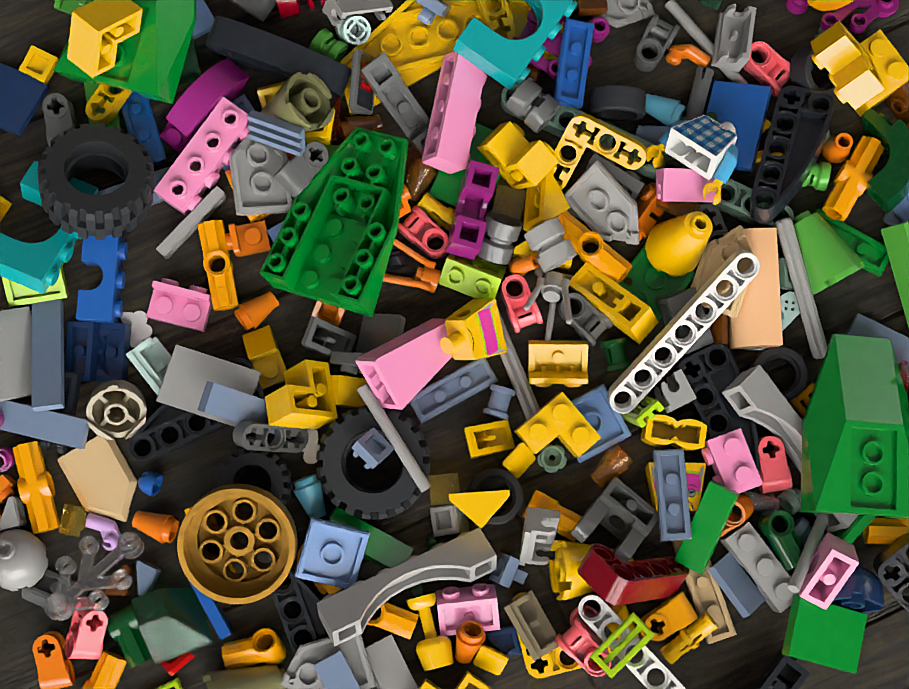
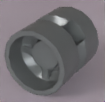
[505,78,561,134]
[477,211,523,265]

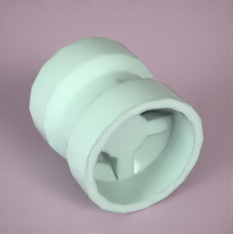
[335,15,371,45]

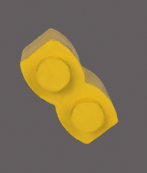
[641,415,707,451]

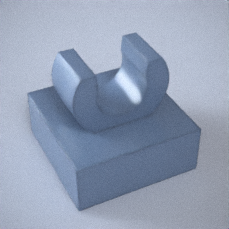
[416,0,451,25]
[351,427,395,469]
[489,552,528,588]

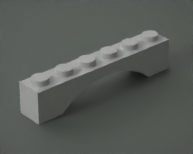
[722,365,859,533]
[317,527,497,647]

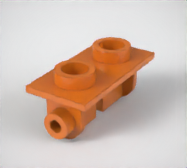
[637,182,671,242]

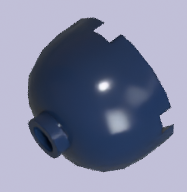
[831,563,884,613]

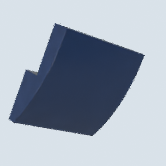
[0,63,50,136]
[64,321,131,382]

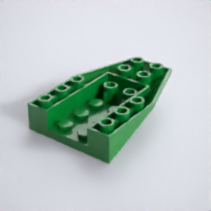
[53,0,197,104]
[259,127,408,317]
[800,334,909,519]

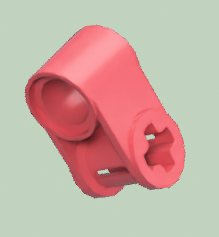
[743,41,791,96]
[397,206,448,259]
[500,274,543,333]
[758,436,792,494]
[65,599,108,660]
[555,617,611,677]

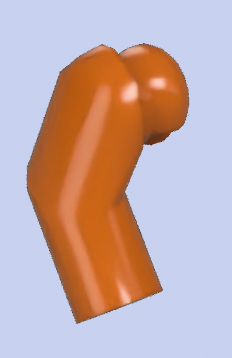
[666,44,711,68]
[508,254,539,276]

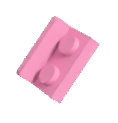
[146,278,212,332]
[436,583,500,636]

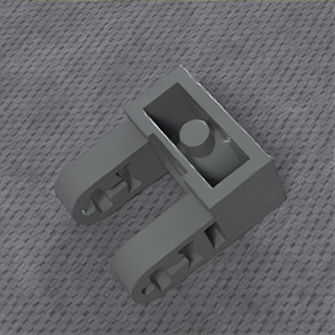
[570,477,658,562]

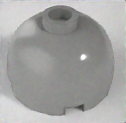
[0,529,48,591]

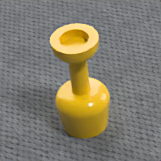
[406,593,453,671]

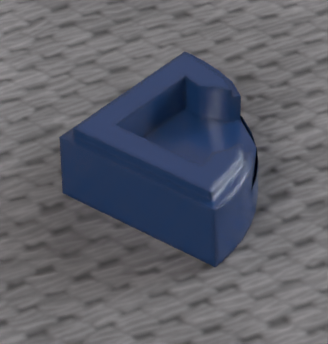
[486,625,522,655]

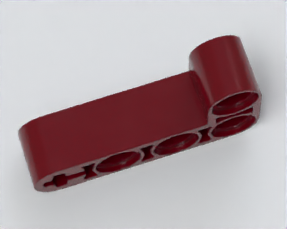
[577,543,690,605]

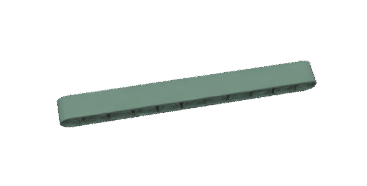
[501,82,794,234]

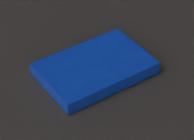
[706,81,772,172]

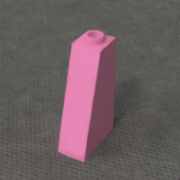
[355,318,452,410]

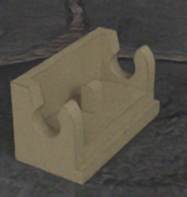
[503,590,559,661]

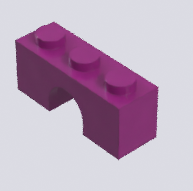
[445,160,499,260]

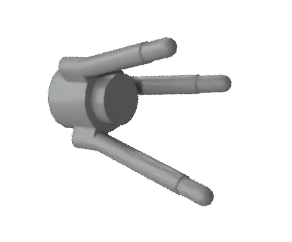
[524,271,572,341]

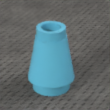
[645,93,686,126]
[293,474,327,518]

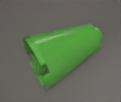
[794,210,866,295]

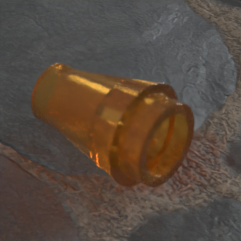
[406,157,436,202]
[590,444,633,488]

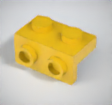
[528,340,588,387]

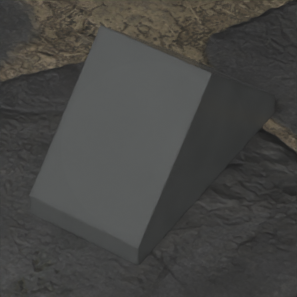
[301,316,357,358]

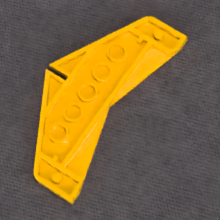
[340,0,564,115]

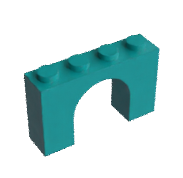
[453,0,578,90]
[0,161,99,294]

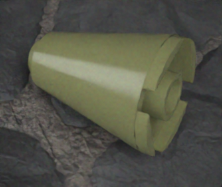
[260,72,334,132]
[202,664,285,689]

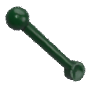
[412,537,438,597]

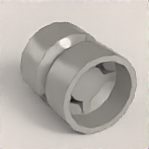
[524,217,577,273]

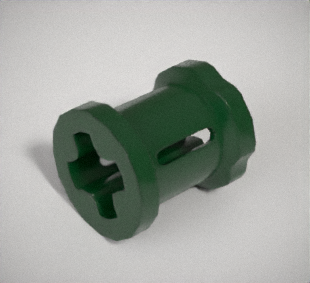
[601,338,631,372]

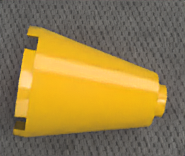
[645,211,713,277]
[549,540,634,600]

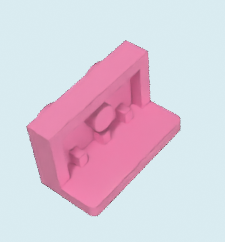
[701,428,763,493]

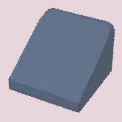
[136,559,162,597]

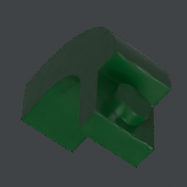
[862,108,909,214]

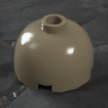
[86,380,147,440]

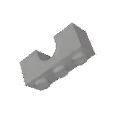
[719,522,799,613]

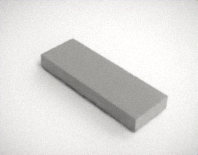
[156,186,226,259]

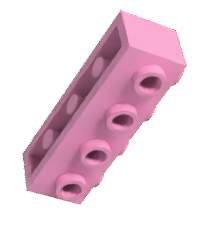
[421,51,487,174]
[153,97,251,216]

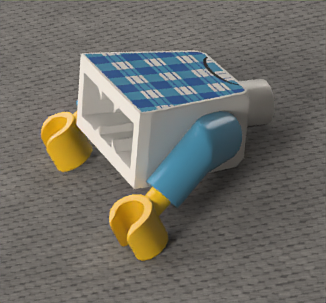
[646,115,738,205]

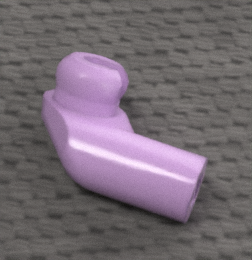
[85,513,122,551]

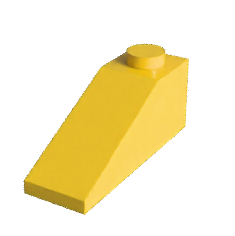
[569,262,659,344]

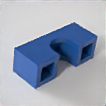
[76,235,128,323]

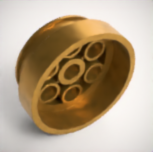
[177,484,297,604]

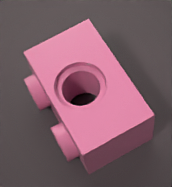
[799,532,859,610]

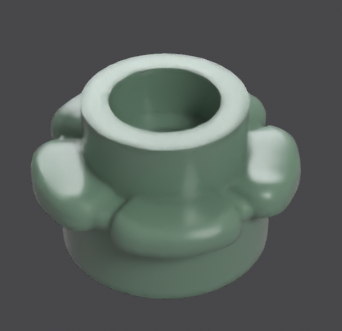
[538,444,567,473]
[778,488,801,515]

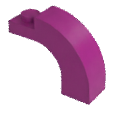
[160,58,249,154]

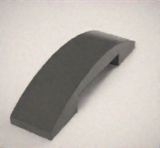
[360,52,430,156]

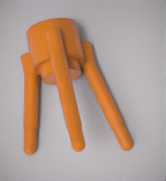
[383,239,441,293]

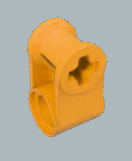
[640,591,699,641]

